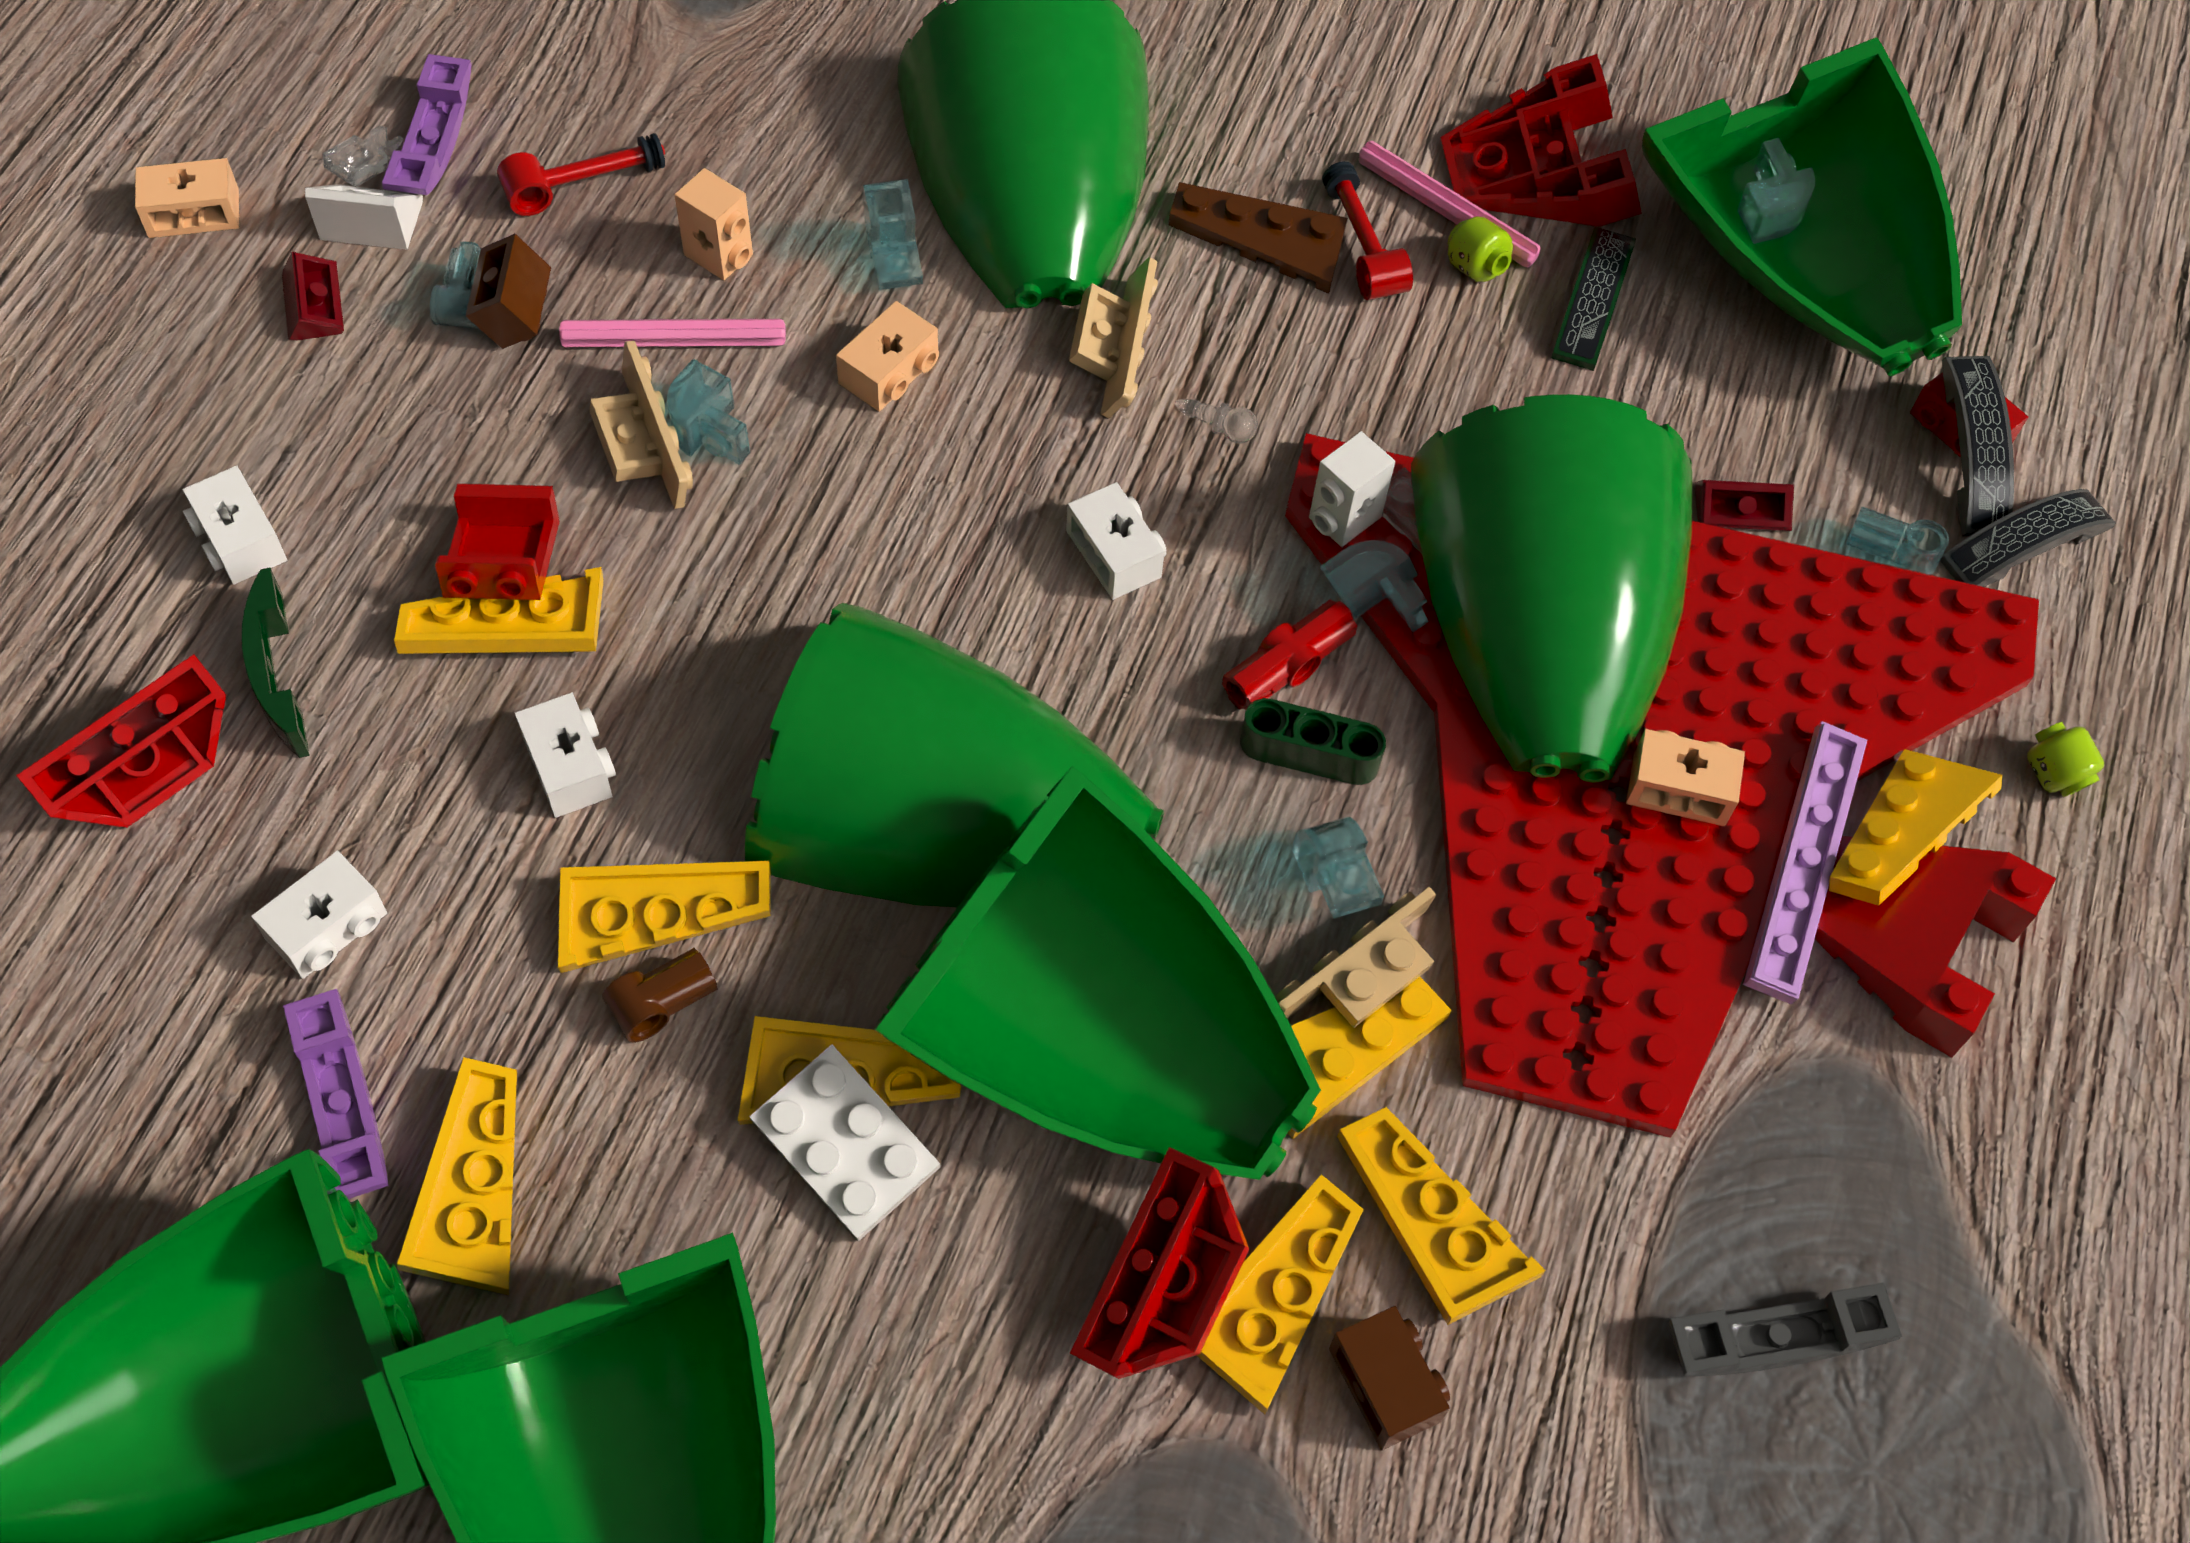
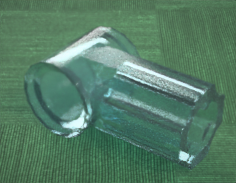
[430,242,481,329]
[1845,507,1949,575]

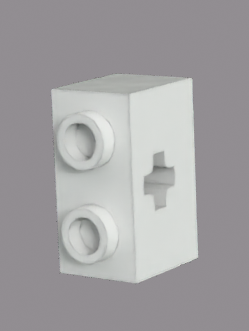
[1309,431,1395,547]
[183,466,288,585]
[1066,482,1166,600]
[515,692,616,818]
[251,850,388,979]

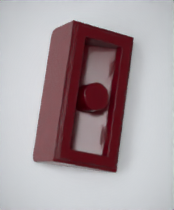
[282,252,344,341]
[1695,480,1794,531]

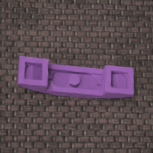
[382,54,472,195]
[283,989,389,1199]

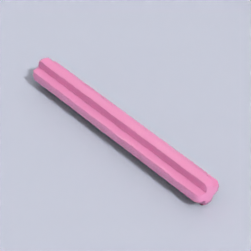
[1358,141,1541,267]
[559,319,786,347]

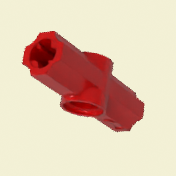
[1222,599,1358,710]

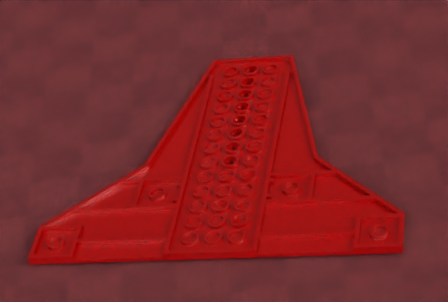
[1285,433,2039,1138]

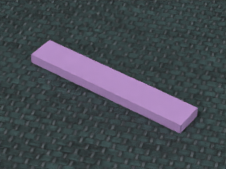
[1743,721,1867,1005]

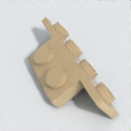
[1069,257,1158,419]
[590,340,693,509]
[1275,887,1436,1028]

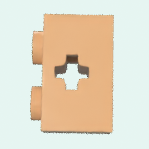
[135,158,239,238]
[674,168,753,281]
[836,301,939,412]
[1626,729,1745,826]

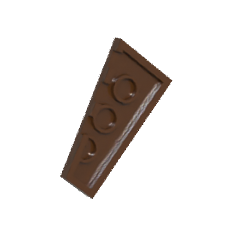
[1169,182,1348,294]

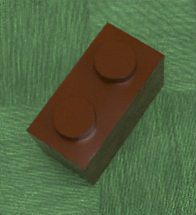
[465,234,551,349]
[1329,1306,1450,1451]

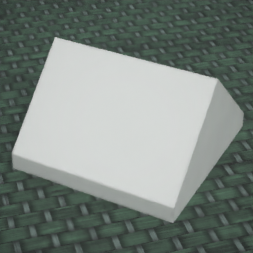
[305,184,423,250]

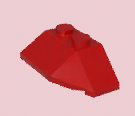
[16,654,226,828]
[1070,1147,1249,1379]

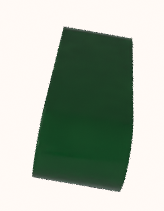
[1240,698,1386,785]

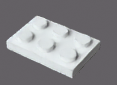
[749,1044,941,1241]

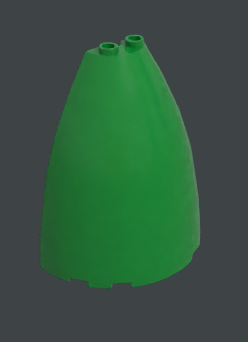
[897,0,1149,308]
[1642,37,1962,376]
[1411,394,1692,782]
[745,603,1164,907]
[874,766,1321,1180]
[0,1149,430,1543]
[381,1233,776,1543]

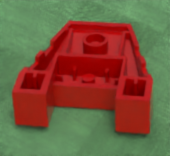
[1440,54,1642,227]
[1815,836,2056,1058]

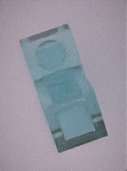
[1737,138,1815,244]
[863,179,923,290]
[667,359,750,465]
[1320,540,1429,632]
[1292,817,1384,919]

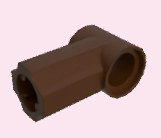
[602,947,718,1043]

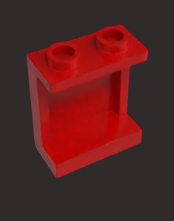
[435,484,560,600]

